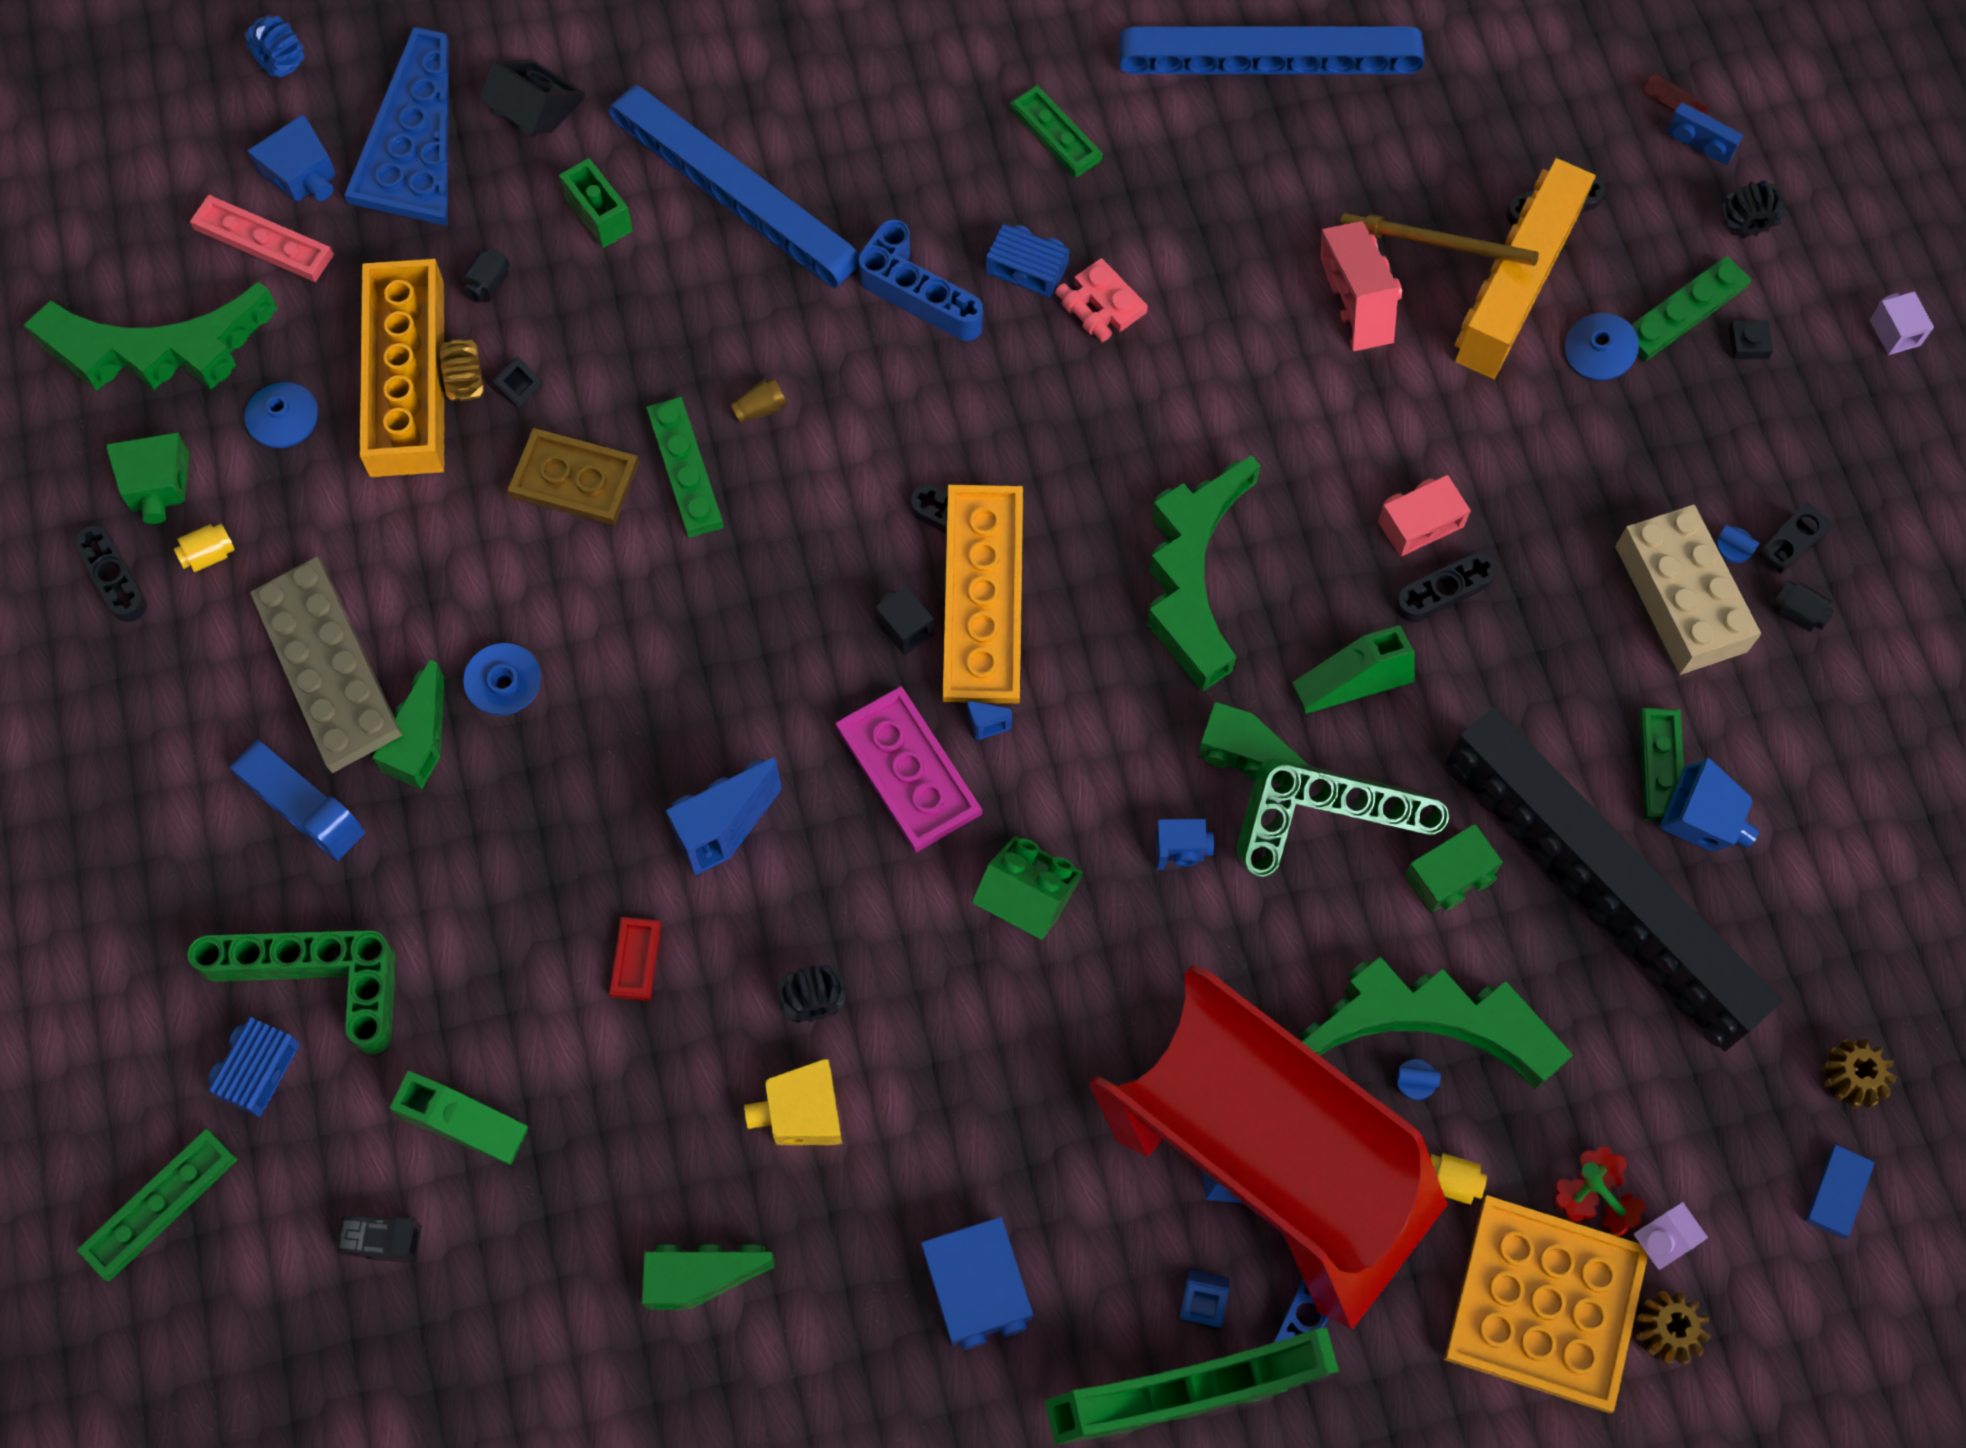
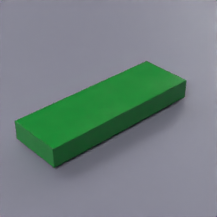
[1010,85,1103,178]
[1639,708,1684,821]

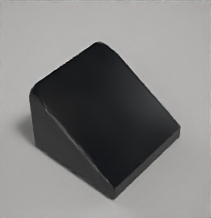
[488,356,543,408]

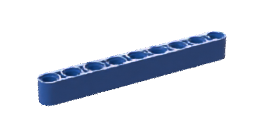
[1119,27,1425,74]
[608,84,860,288]

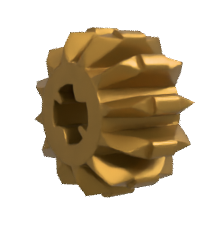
[439,339,484,402]
[1821,1039,1897,1108]
[1635,1291,1711,1365]

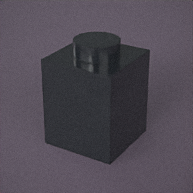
[876,586,934,655]

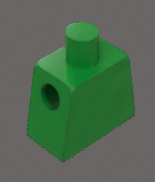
[107,432,189,524]

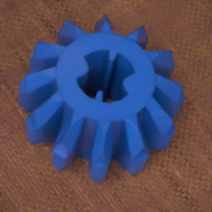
[245,15,305,78]

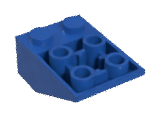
[666,757,782,876]

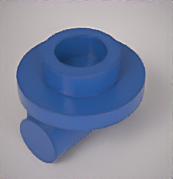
[1716,524,1760,563]
[1396,1059,1441,1101]

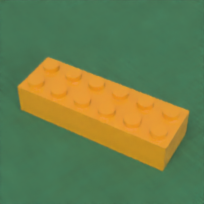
[1454,158,1596,380]
[360,259,444,477]

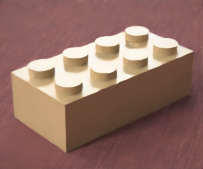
[1615,504,1762,675]

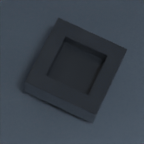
[1728,320,1773,359]

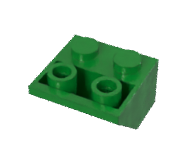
[972,836,1084,940]

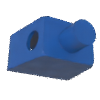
[248,115,336,201]
[1659,758,1759,851]

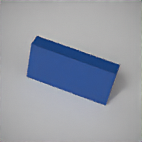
[1805,1144,1875,1239]

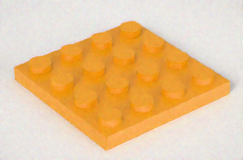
[1444,1195,1648,1414]

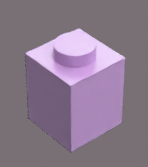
[1870,291,1934,355]
[1634,1202,1708,1270]

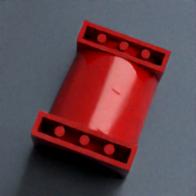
[1089,965,1448,1330]

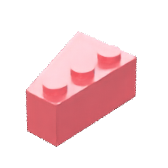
[1320,221,1402,352]

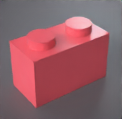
[1378,475,1471,557]

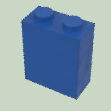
[921,1217,1033,1350]

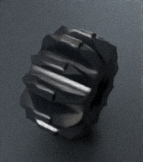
[1721,180,1786,238]
[777,964,846,1023]

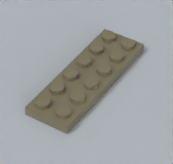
[250,556,403,773]

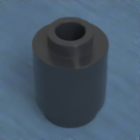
[459,248,510,302]
[1773,580,1834,633]

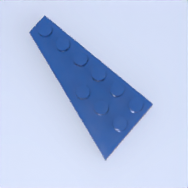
[344,27,449,226]

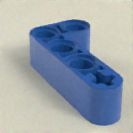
[859,220,983,341]
[228,739,366,862]

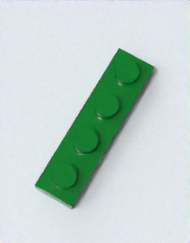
[1631,256,1752,362]
[646,397,724,538]
[77,1128,238,1282]

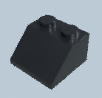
[479,59,586,136]

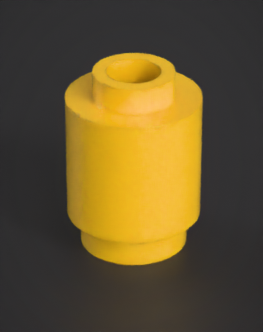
[174,523,235,573]
[1430,1153,1487,1205]

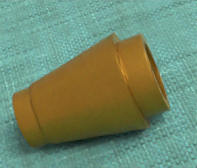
[731,378,788,424]

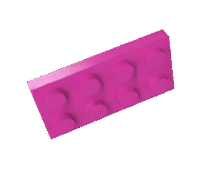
[835,686,982,853]

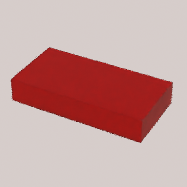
[609,917,662,1001]

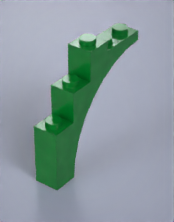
[24,282,278,391]
[1147,455,1261,692]
[1299,957,1573,1090]
[1044,1328,1339,1445]

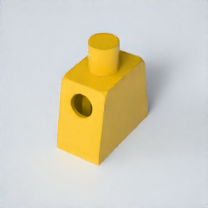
[744,1059,843,1145]

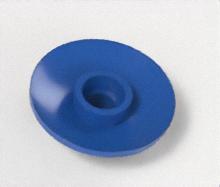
[1564,313,1639,381]
[244,382,319,448]
[463,643,541,716]

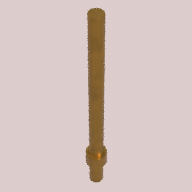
[1340,213,1539,266]

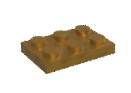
[507,428,640,526]

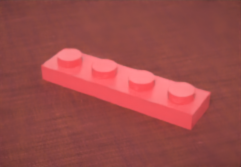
[190,195,334,283]

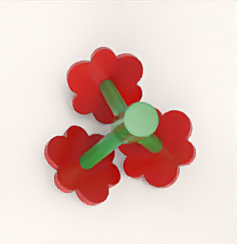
[1555,1146,1646,1236]

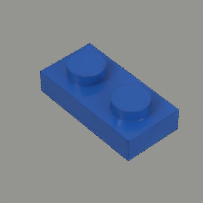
[1666,103,1744,165]

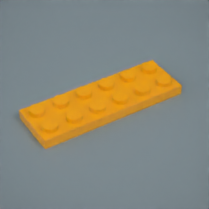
[943,485,1023,704]

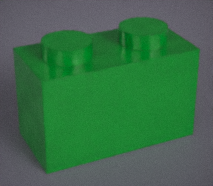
[559,158,633,248]
[1404,824,1503,914]

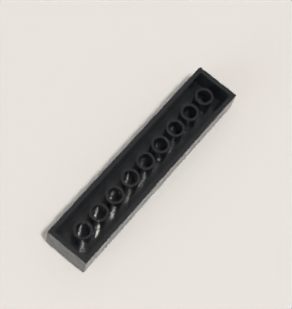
[1446,707,1783,1052]

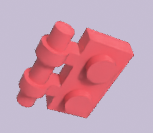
[1055,258,1148,342]

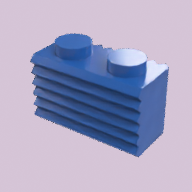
[986,224,1070,298]
[207,1017,300,1117]

